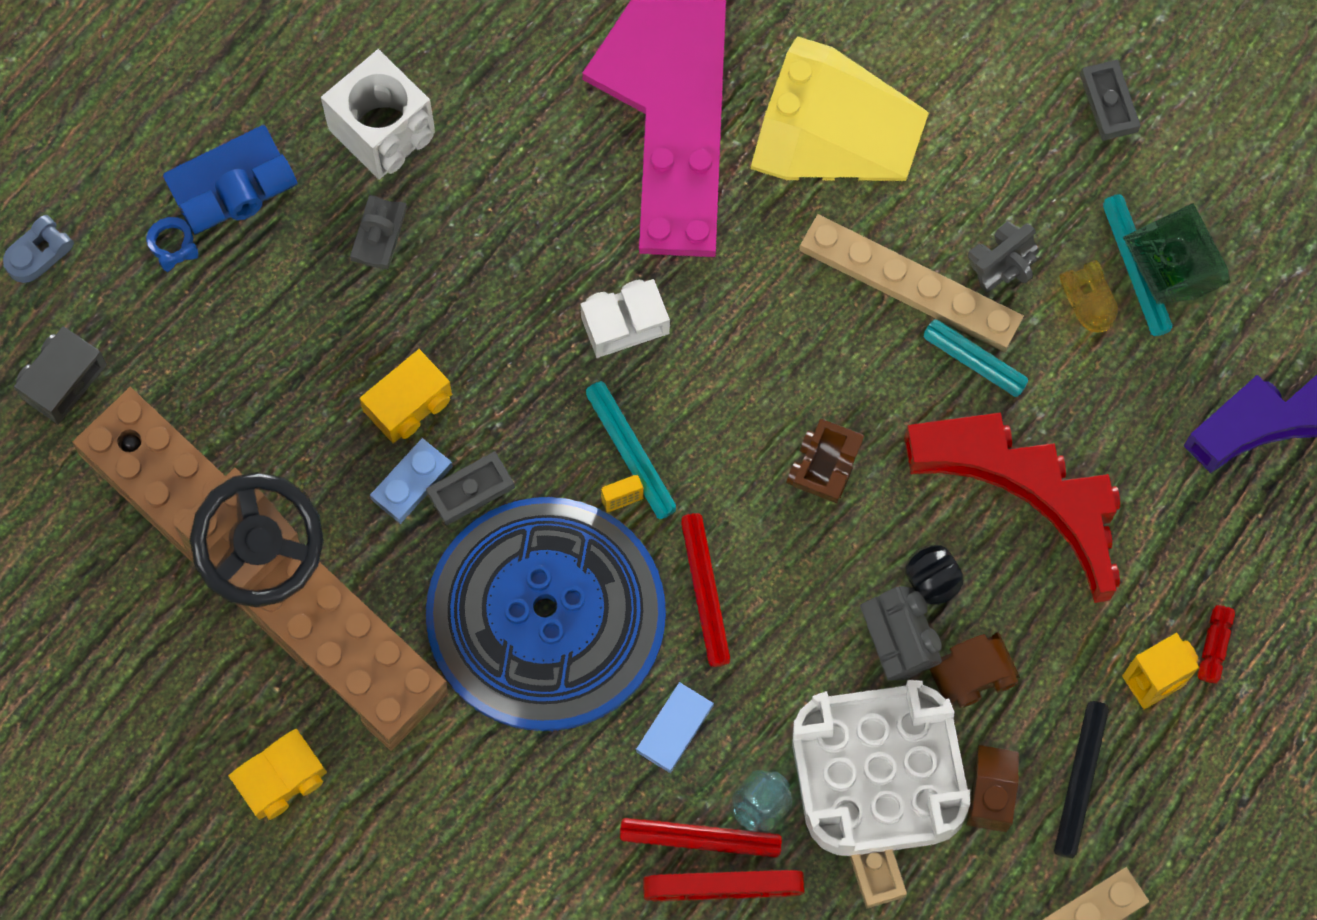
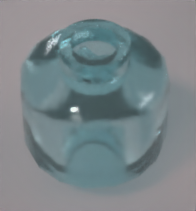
[732,770,793,831]

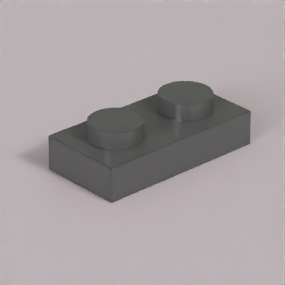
[1080,59,1141,141]
[426,451,515,526]

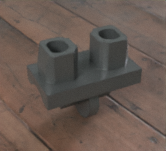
[350,195,407,270]
[968,221,1039,293]

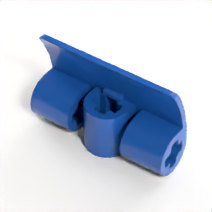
[163,125,298,235]

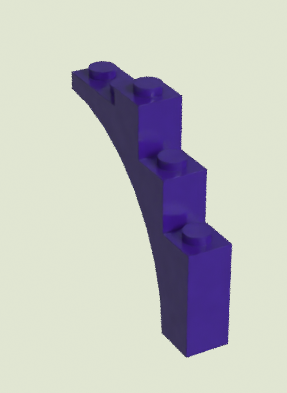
[1184,375,1317,474]

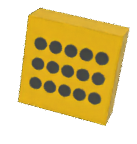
[601,475,643,513]

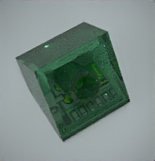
[1123,203,1231,304]

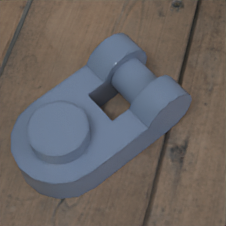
[3,215,74,283]

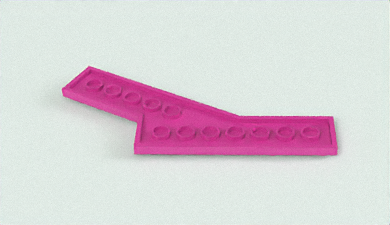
[582,0,726,257]

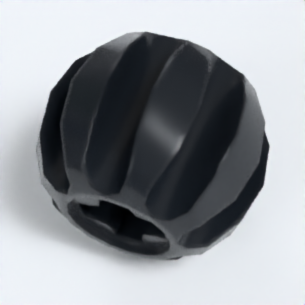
[905,545,963,605]

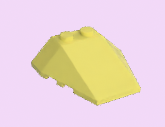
[751,36,929,181]

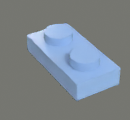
[370,438,453,524]

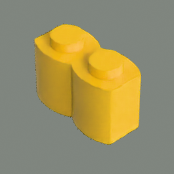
[228,728,327,820]

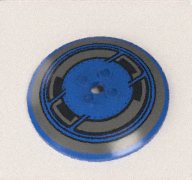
[426,497,666,731]

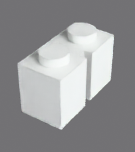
[580,279,670,358]

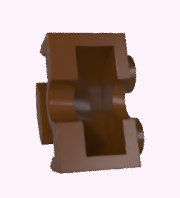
[786,418,865,503]
[929,632,1020,708]

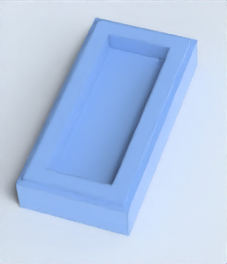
[636,682,714,773]

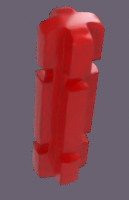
[1197,605,1235,684]

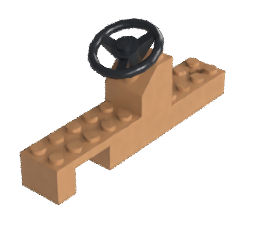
[72,387,448,751]

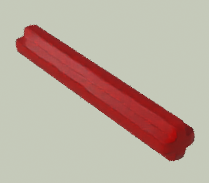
[681,513,730,667]
[620,818,782,858]

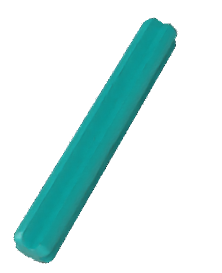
[1103,194,1172,336]
[586,381,676,519]

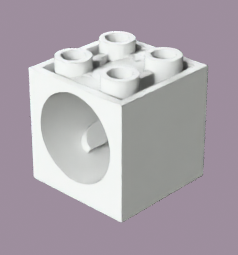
[321,49,435,180]

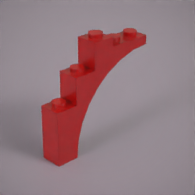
[904,412,1120,603]

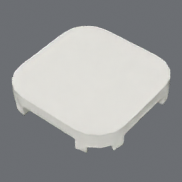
[792,680,970,856]

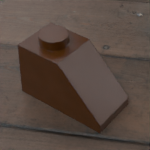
[966,745,1019,832]

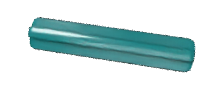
[924,319,1028,397]

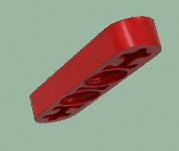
[643,870,805,901]

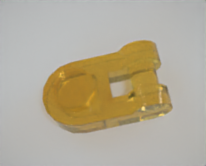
[1059,260,1118,333]

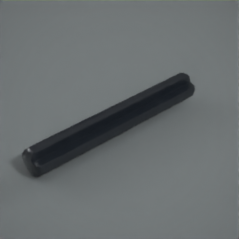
[1054,701,1109,858]

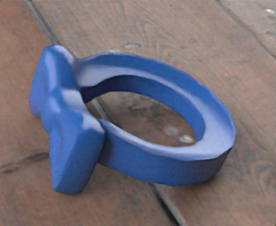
[146,217,199,272]

